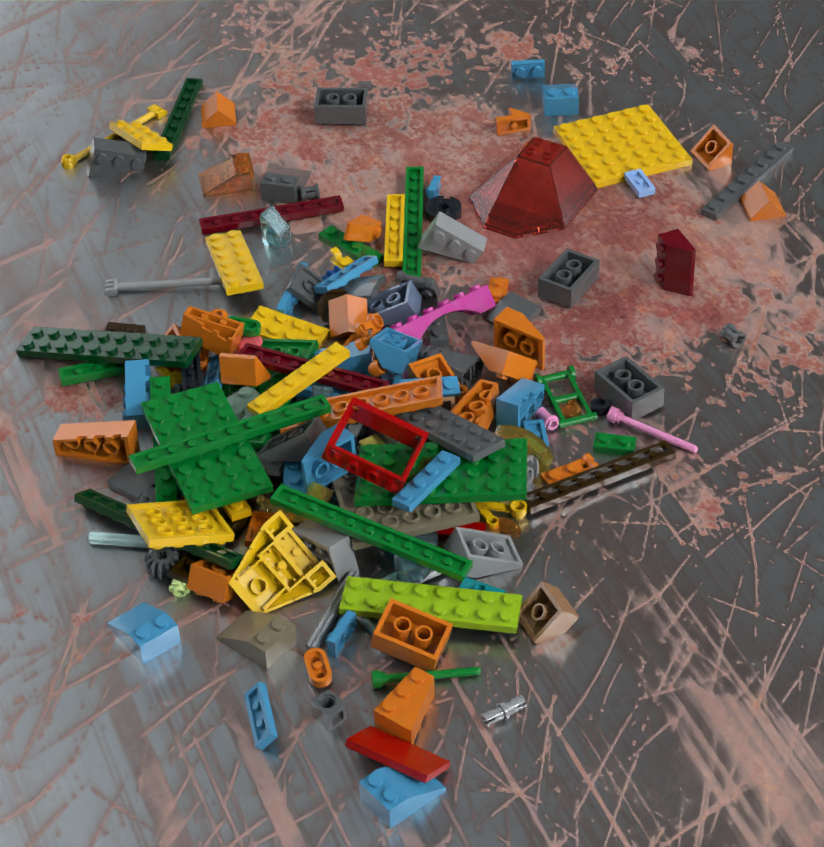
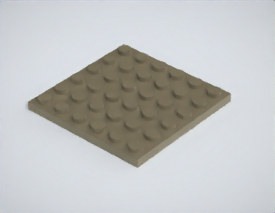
[332,440,480,550]

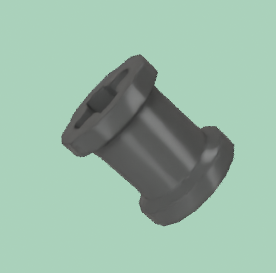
[300,183,320,201]
[720,323,746,348]

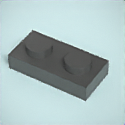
[427,315,449,347]

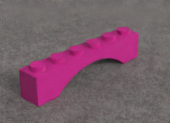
[390,284,496,339]

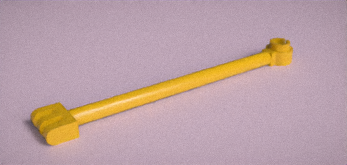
[61,104,167,169]

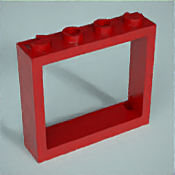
[321,397,429,495]

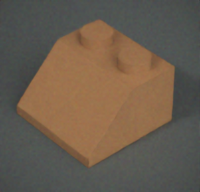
[519,581,579,644]

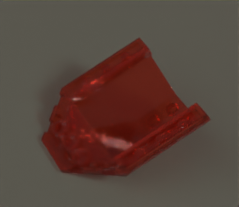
[469,137,598,239]

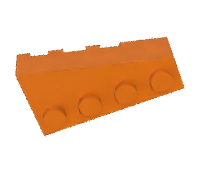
[450,379,500,430]
[52,420,140,466]

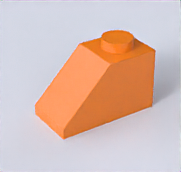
[343,214,382,242]

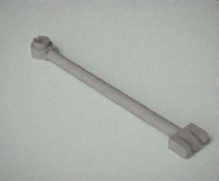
[104,277,222,296]

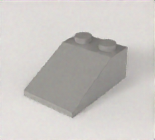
[444,527,523,578]

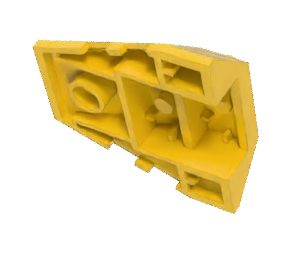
[228,510,337,613]

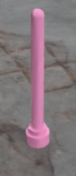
[606,406,698,453]

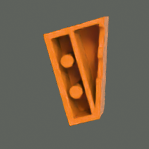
[180,306,245,355]
[373,666,435,745]

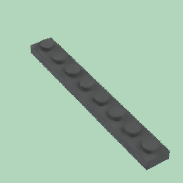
[701,141,794,221]

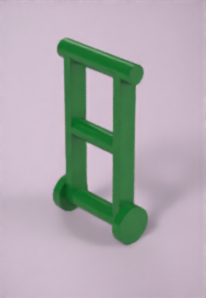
[533,365,598,429]

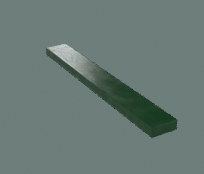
[153,78,203,161]

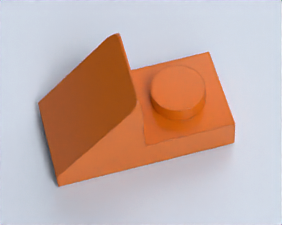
[496,108,531,136]

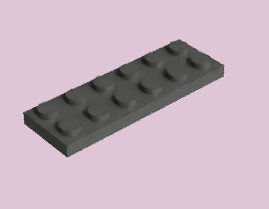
[394,406,505,463]

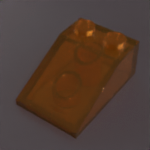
[198,152,256,197]

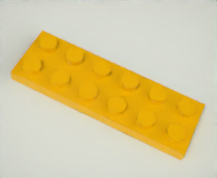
[205,230,264,296]

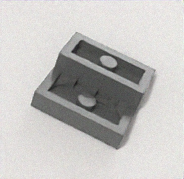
[342,274,386,299]
[486,291,541,325]

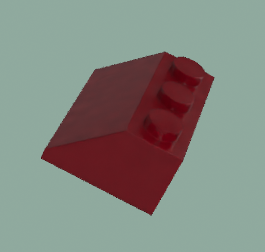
[654,229,696,296]

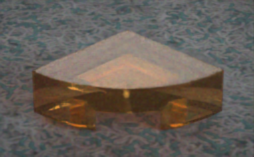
[562,399,582,419]
[499,517,521,537]

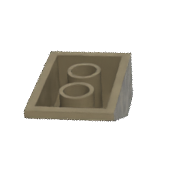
[217,610,297,670]

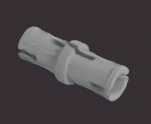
[480,695,527,728]

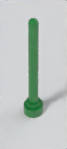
[371,667,481,689]

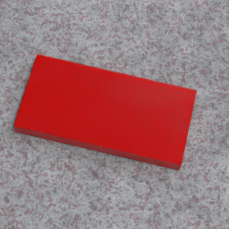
[345,725,450,783]

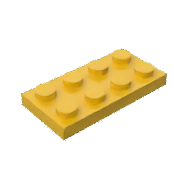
[109,120,173,151]
[251,305,330,350]

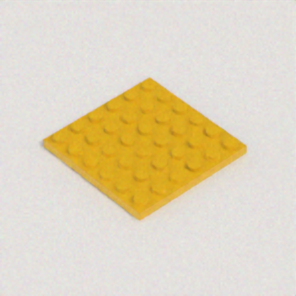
[553,104,693,189]

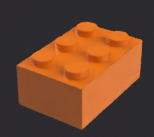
[370,598,453,671]

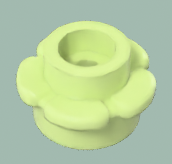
[169,579,190,597]

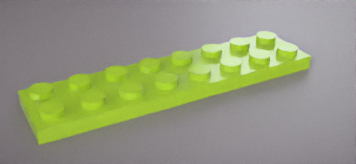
[339,576,523,634]

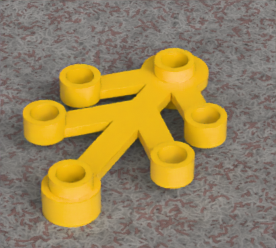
[475,500,527,530]

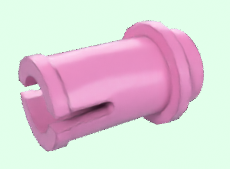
[535,407,559,430]

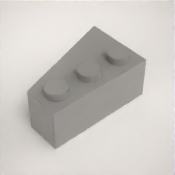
[418,211,487,263]
[292,519,359,584]

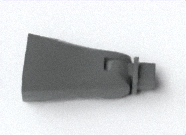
[418,344,484,386]

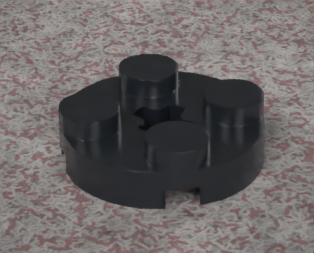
[426,196,462,221]

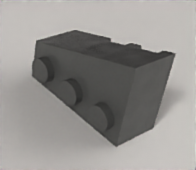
[87,137,147,178]

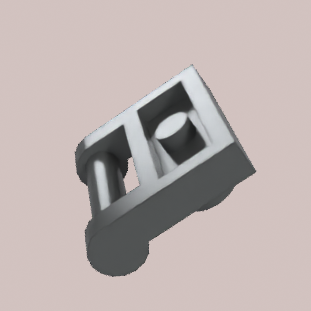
[396,270,440,299]

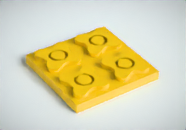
[126,500,234,550]

